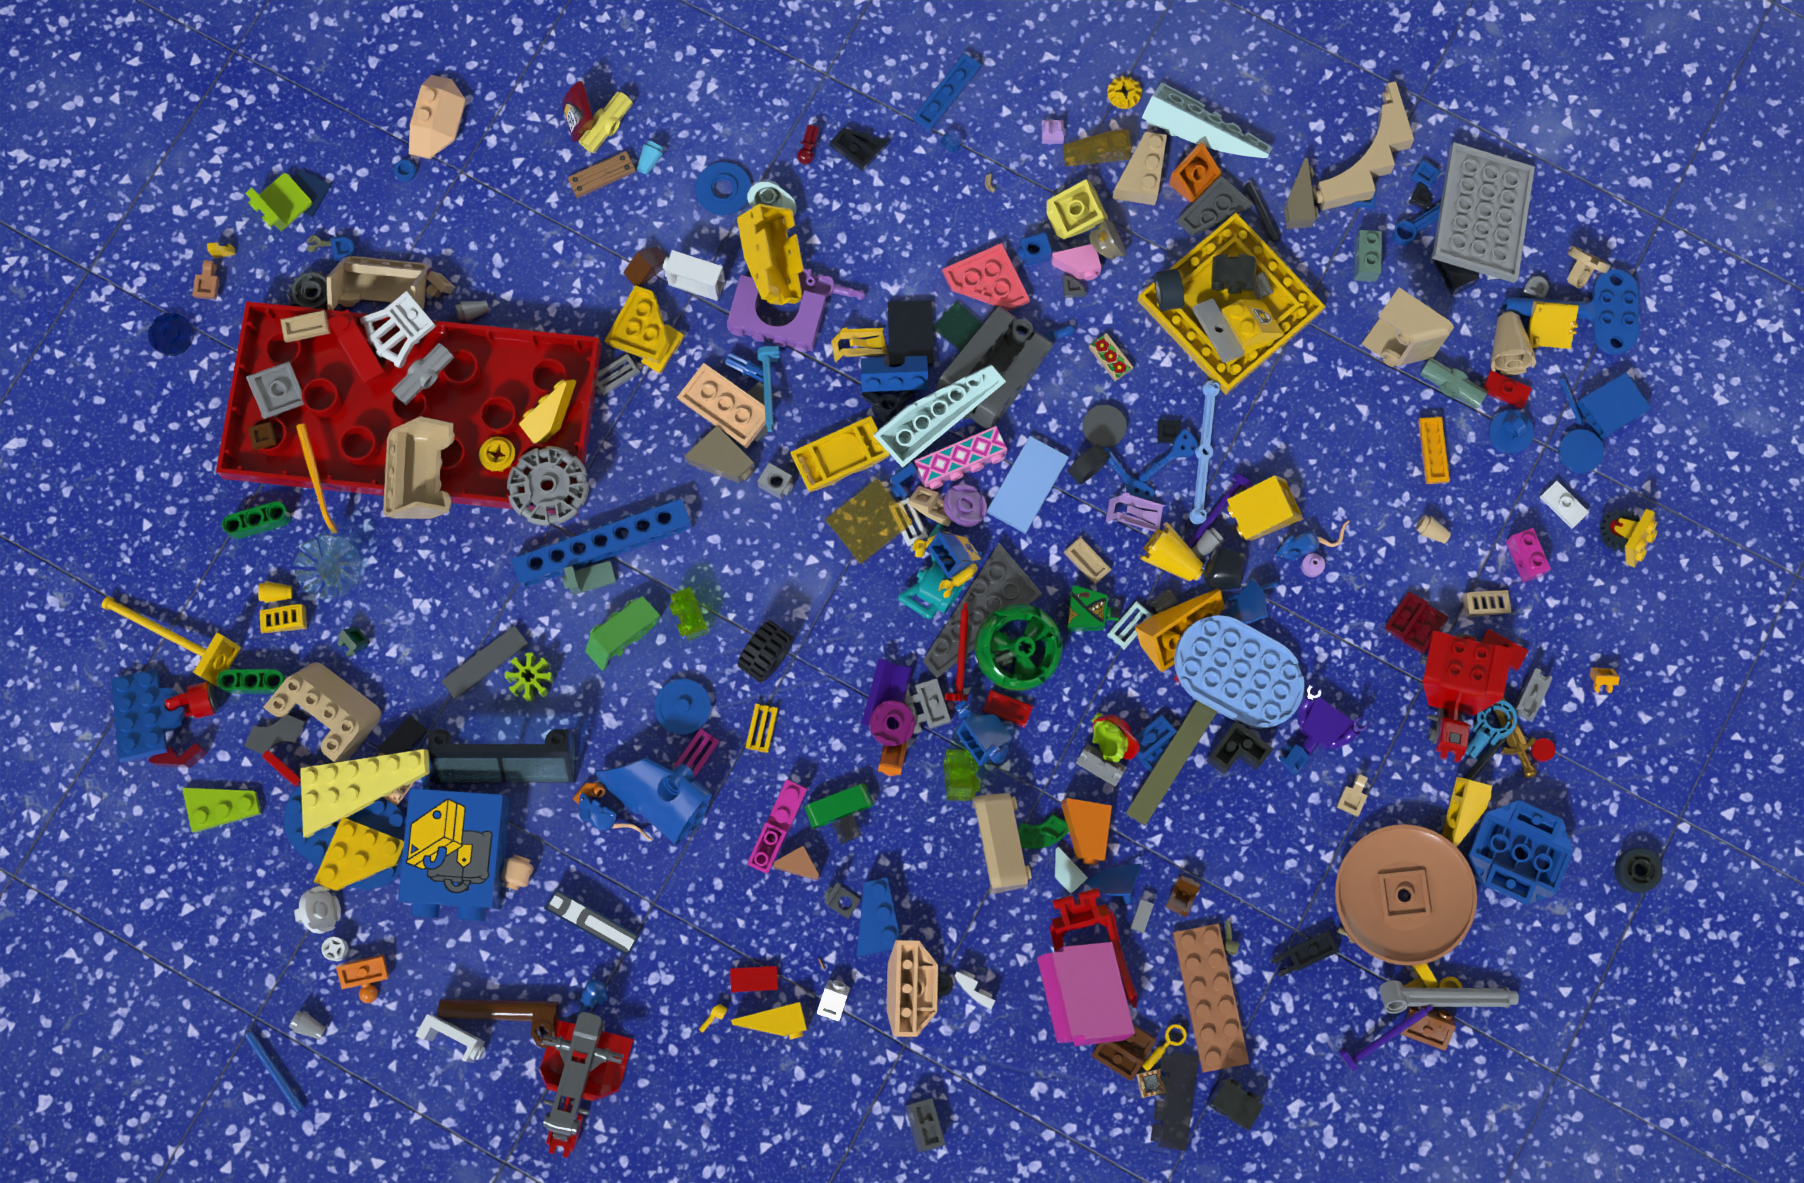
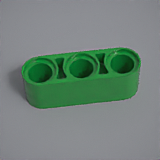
[222,501,292,539]
[217,669,287,694]
[804,783,875,829]

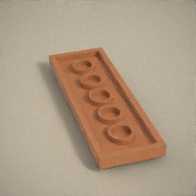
[1172,924,1249,1073]

